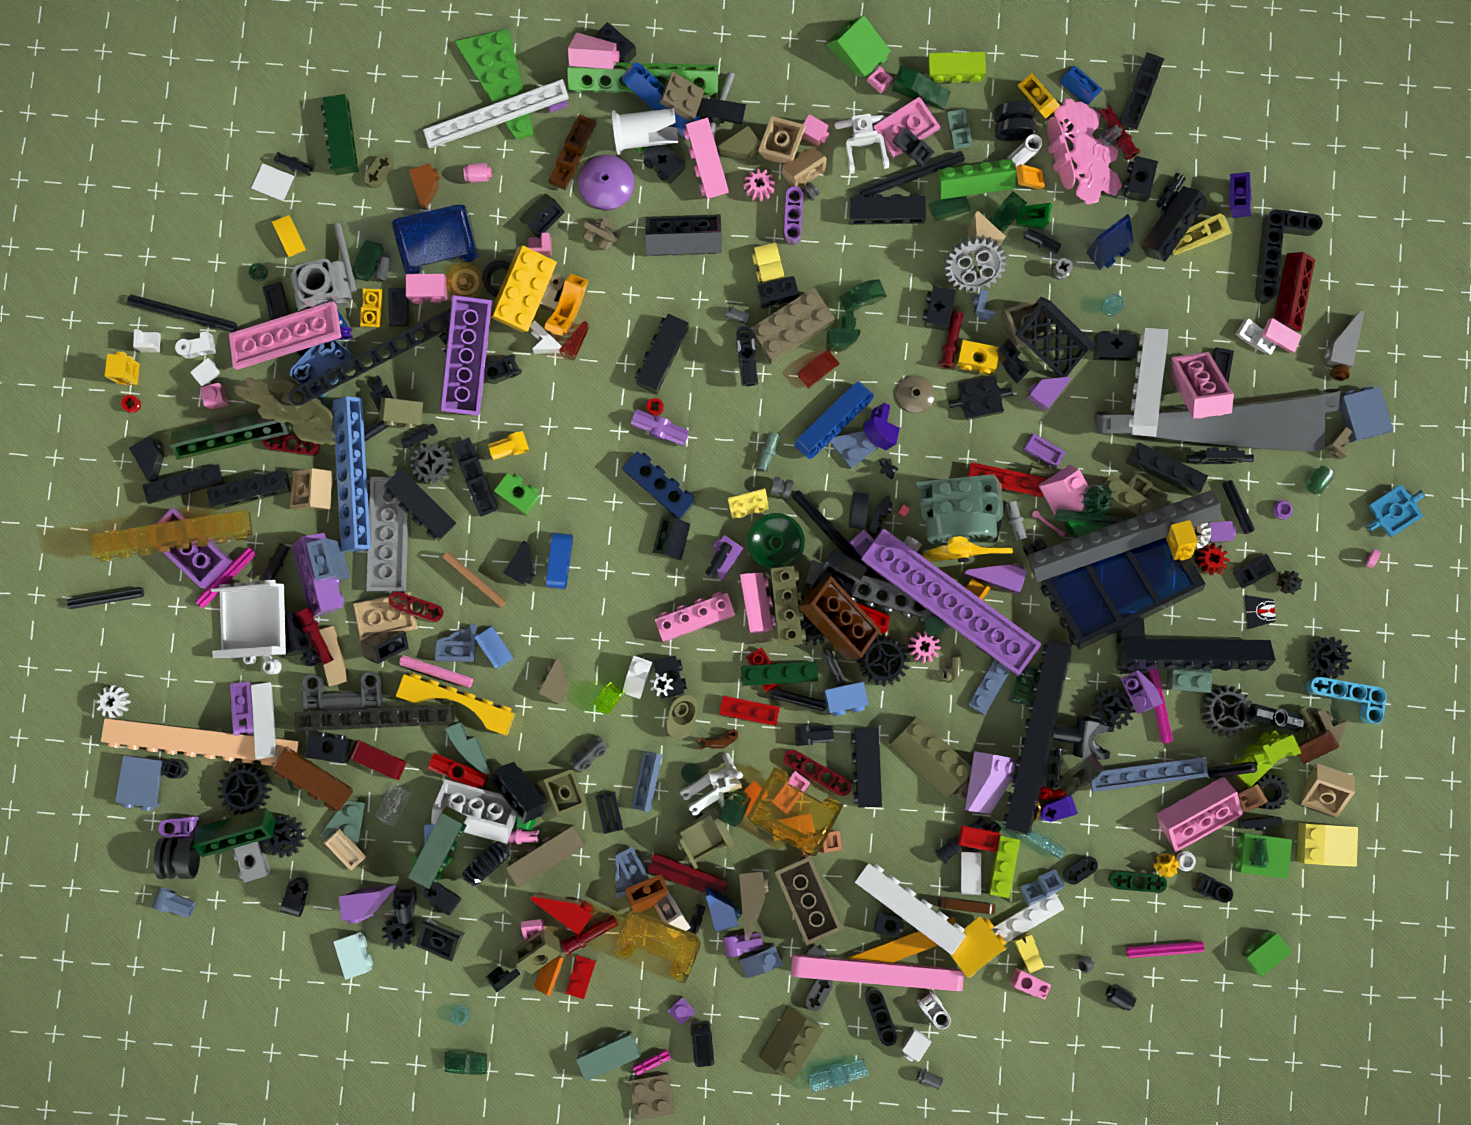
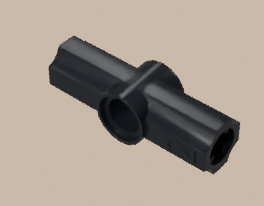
[1246,704,1304,732]

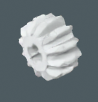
[95,685,131,718]

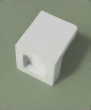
[133,329,161,352]
[190,358,220,387]

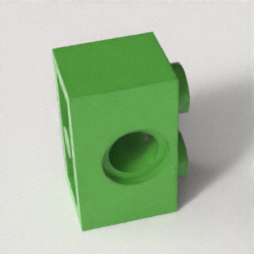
[494,473,541,515]

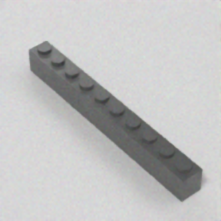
[1028,490,1221,582]

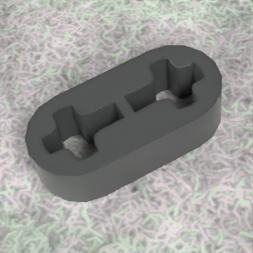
[805,979,833,1011]

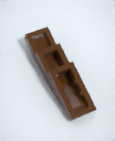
[549,114,596,190]

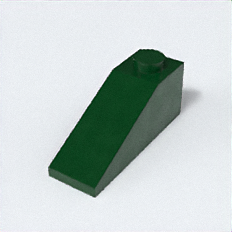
[892,66,951,110]

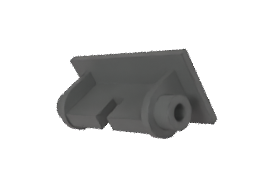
[569,735,609,773]

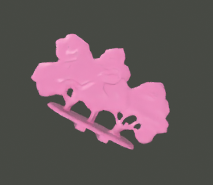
[1047,98,1122,205]

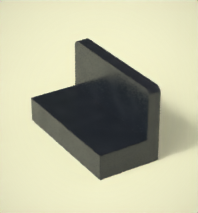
[519,194,565,238]
[652,516,690,560]

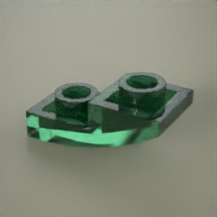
[352,240,384,282]
[444,1050,487,1075]

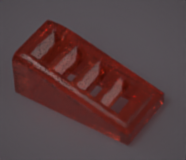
[559,321,590,360]

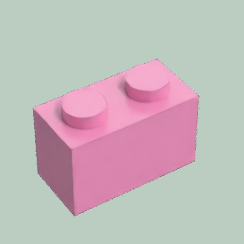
[406,274,447,304]

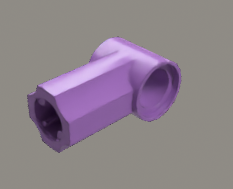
[723,932,763,957]

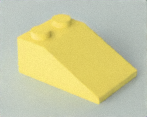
[1297,823,1358,866]

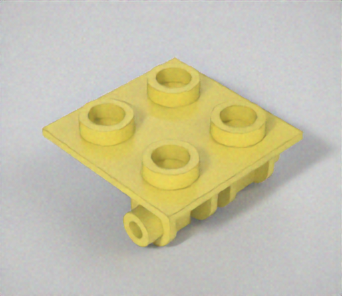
[728,488,769,519]

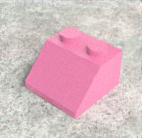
[1038,465,1096,517]

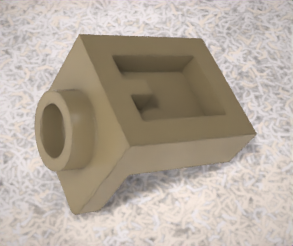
[1326,427,1352,459]

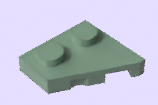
[321,800,366,842]

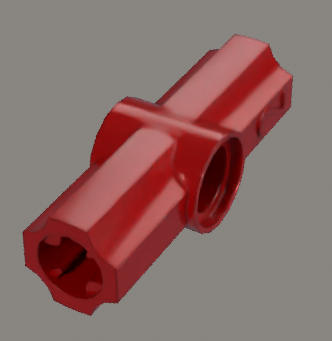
[428,753,489,789]

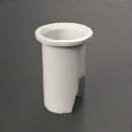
[612,108,678,155]

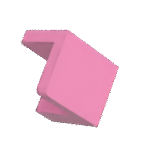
[528,233,551,257]

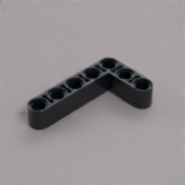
[1255,209,1323,304]

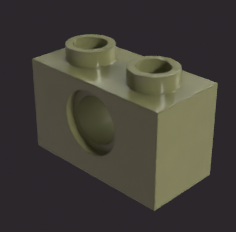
[513,929,561,974]

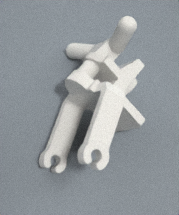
[834,114,889,174]
[680,753,743,815]

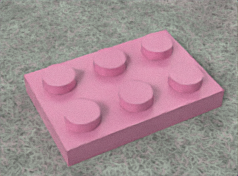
[873,97,940,159]

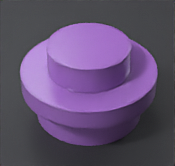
[1273,500,1293,519]

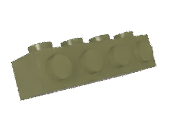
[771,566,806,647]

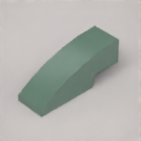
[445,722,492,774]

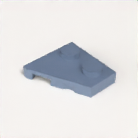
[615,846,649,899]

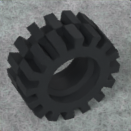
[1253,774,1289,810]

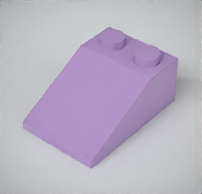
[965,752,1016,814]

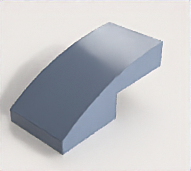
[1019,870,1065,907]

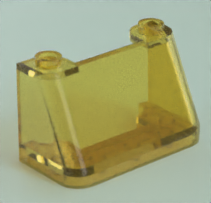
[748,767,844,856]
[612,911,701,984]

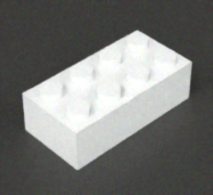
[431,779,517,844]

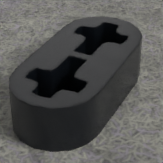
[1063,856,1098,885]

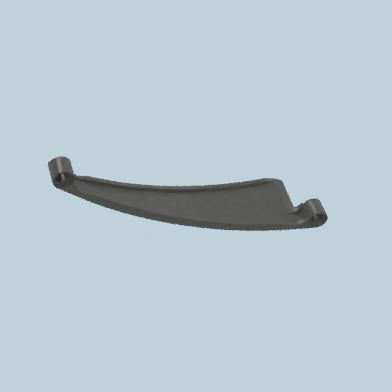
[1096,388,1340,451]

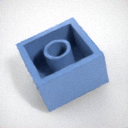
[823,682,869,717]

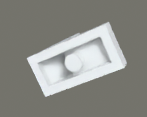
[530,320,563,354]

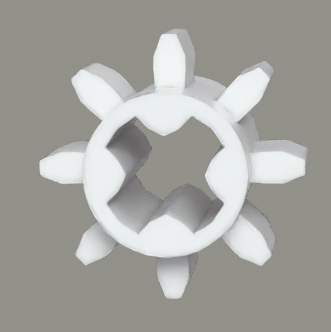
[650,673,673,696]

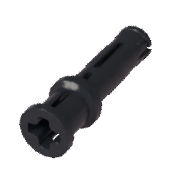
[934,816,989,865]

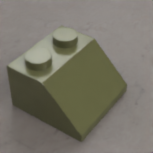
[534,769,586,822]

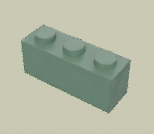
[576,1031,641,1082]

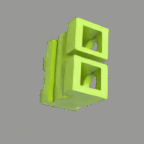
[1247,734,1301,765]

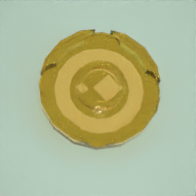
[446,263,484,298]

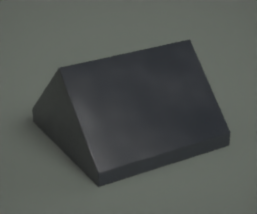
[416,918,465,962]

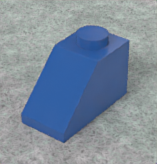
[705,887,740,932]

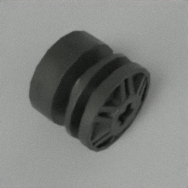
[154,837,200,879]

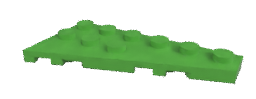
[455,29,534,140]

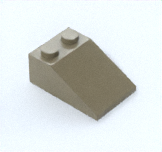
[739,872,769,941]

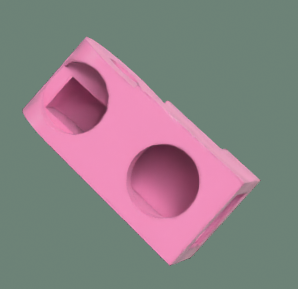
[1009,967,1051,1000]

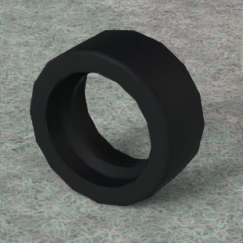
[482,260,511,297]
[849,492,869,529]

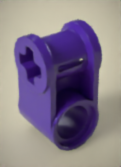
[1039,794,1078,822]

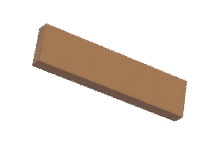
[442,552,507,608]

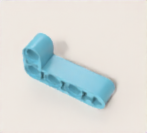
[1305,677,1387,724]

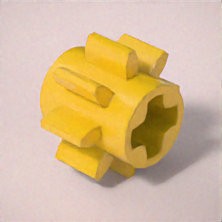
[1154,853,1180,878]

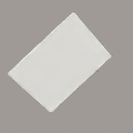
[251,163,295,201]

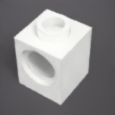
[900,1028,932,1062]

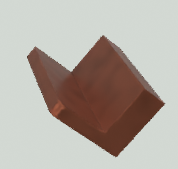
[1298,729,1340,765]

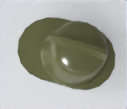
[666,694,699,739]

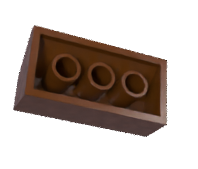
[798,576,881,660]

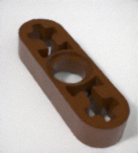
[938,897,995,914]

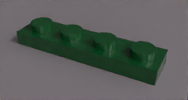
[740,661,819,687]

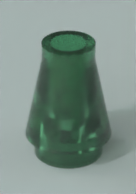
[1249,838,1269,868]

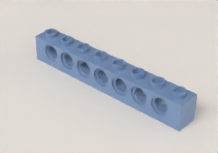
[333,396,371,552]

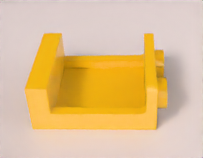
[949,916,1007,978]

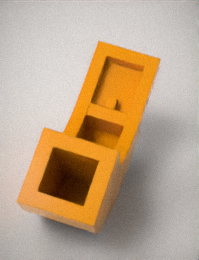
[544,273,588,336]

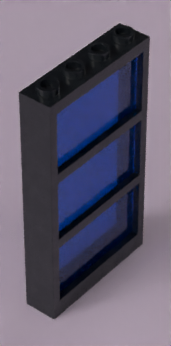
[1040,537,1206,650]

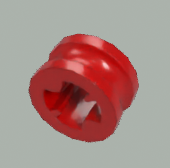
[121,395,141,413]
[647,398,664,416]

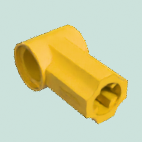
[488,431,529,460]

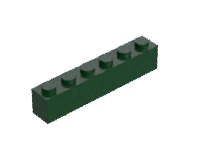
[170,412,290,460]

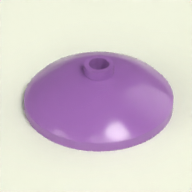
[578,155,634,210]

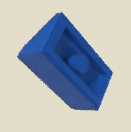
[1060,65,1103,105]

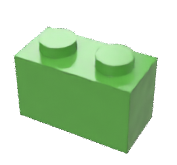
[1241,931,1292,977]

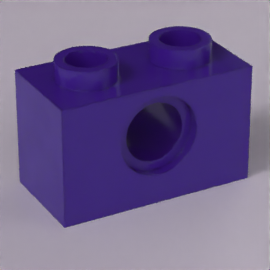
[1230,172,1252,218]

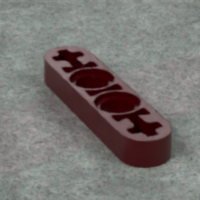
[784,750,852,796]

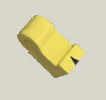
[1012,932,1044,974]

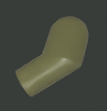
[941,657,961,683]

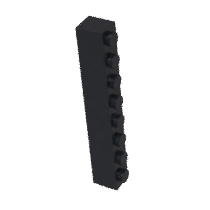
[1116,639,1276,671]

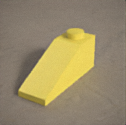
[1173,213,1232,255]

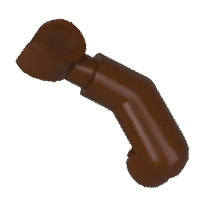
[696,729,738,750]

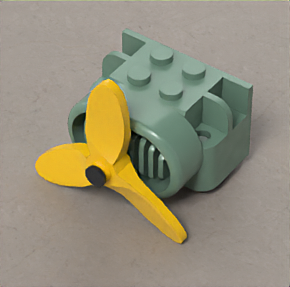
[916,474,1013,562]

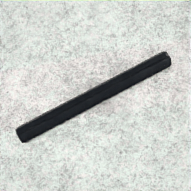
[859,151,965,197]
[127,294,237,332]
[792,490,875,577]

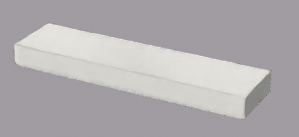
[251,682,277,759]

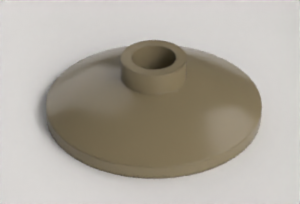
[897,376,935,413]

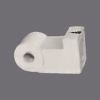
[175,331,216,358]

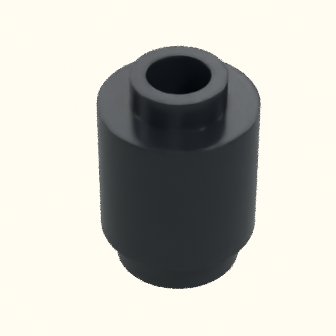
[1105,983,1136,1011]

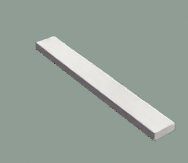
[423,79,569,149]

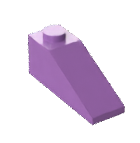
[963,563,1027,594]

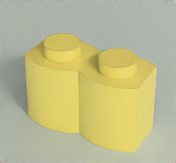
[751,243,785,284]

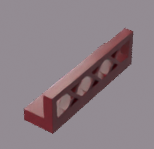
[1274,252,1315,332]
[648,853,727,894]

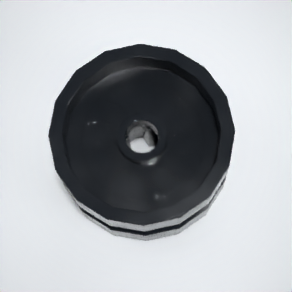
[993,101,1037,142]

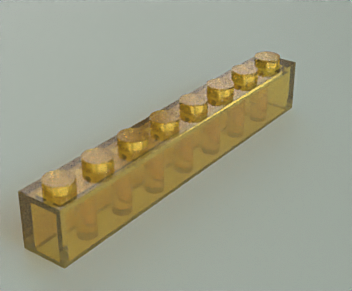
[90,510,253,562]

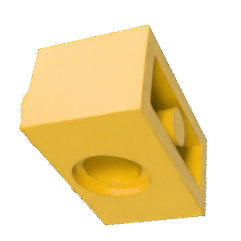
[1017,73,1060,119]
[956,340,1000,375]
[1167,520,1198,560]

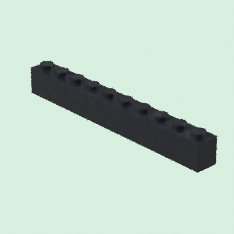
[1003,639,1073,836]

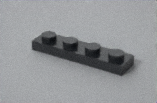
[142,464,224,504]

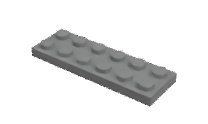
[366,477,409,592]

